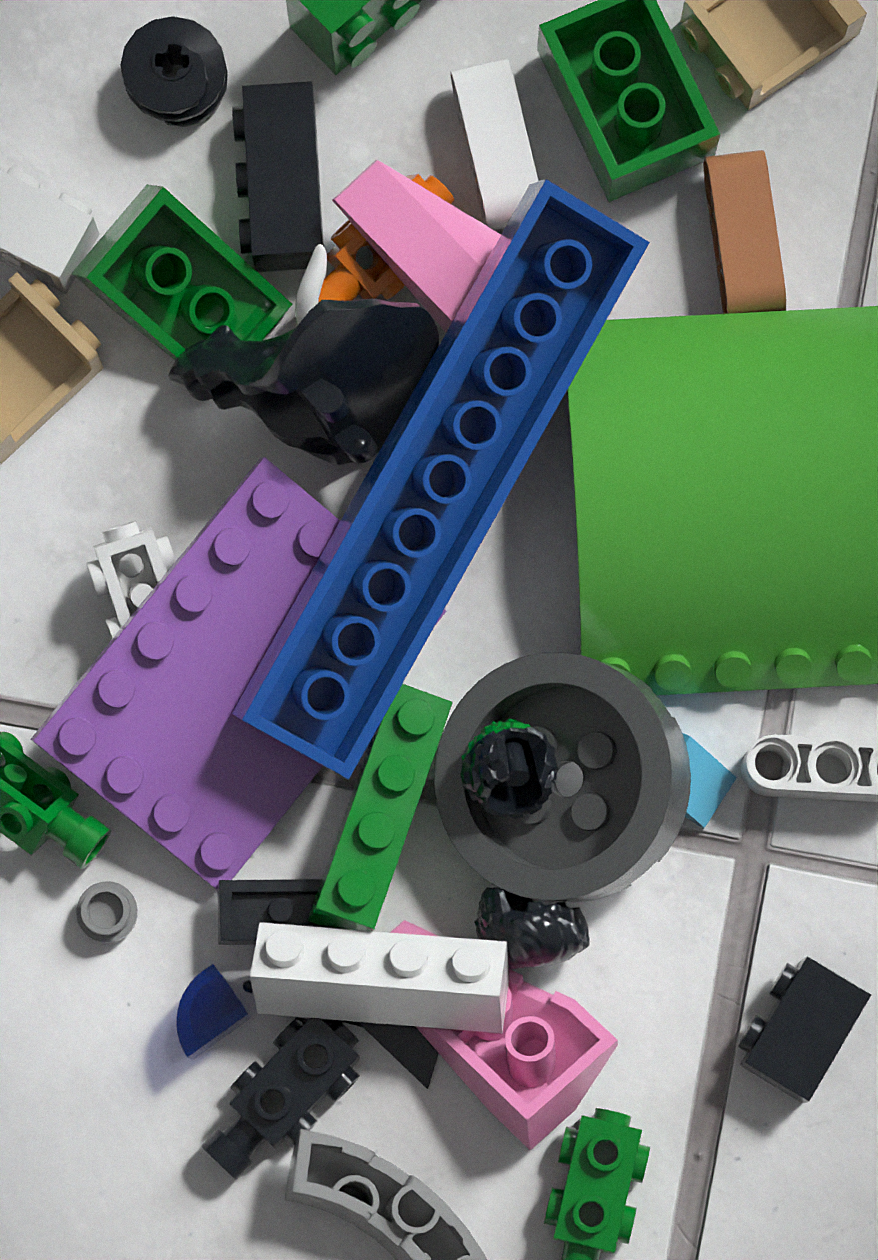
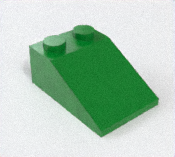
[71,184,292,360]

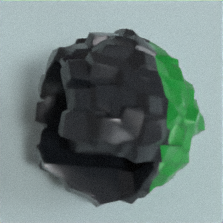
[460,719,558,819]

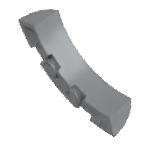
[284,1129,487,1260]

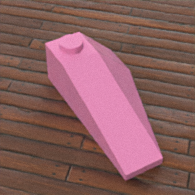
[390,920,618,1150]

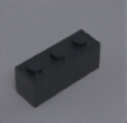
[232,81,324,272]

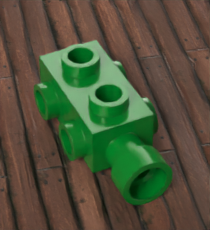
[0,732,111,869]
[544,1108,650,1260]

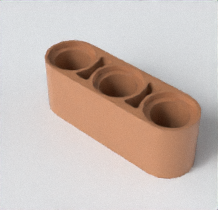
[703,150,786,314]

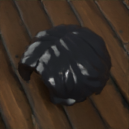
[474,887,590,970]

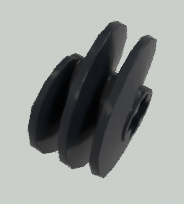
[120,16,228,127]

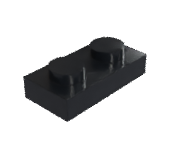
[217,879,326,945]

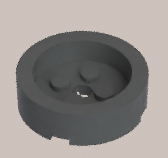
[434,652,691,902]

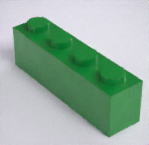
[307,684,453,931]

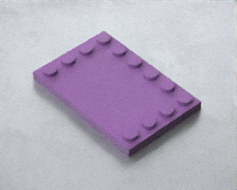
[30,457,447,890]

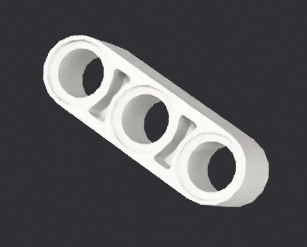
[450,58,538,230]
[741,734,878,803]

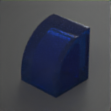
[176,964,252,1060]

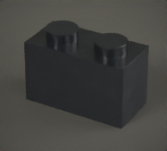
[738,956,871,1103]

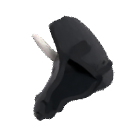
[168,244,439,465]

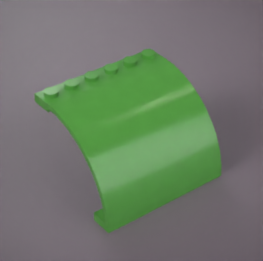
[567,306,878,696]

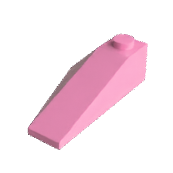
[332,160,501,332]

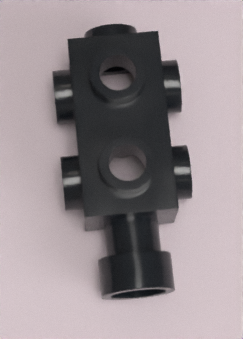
[201,1017,360,1180]

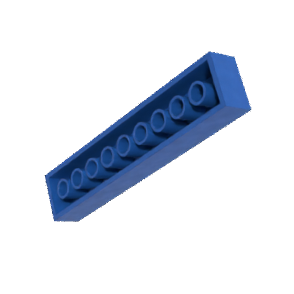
[232,179,650,779]

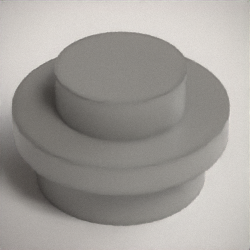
[76,881,138,943]

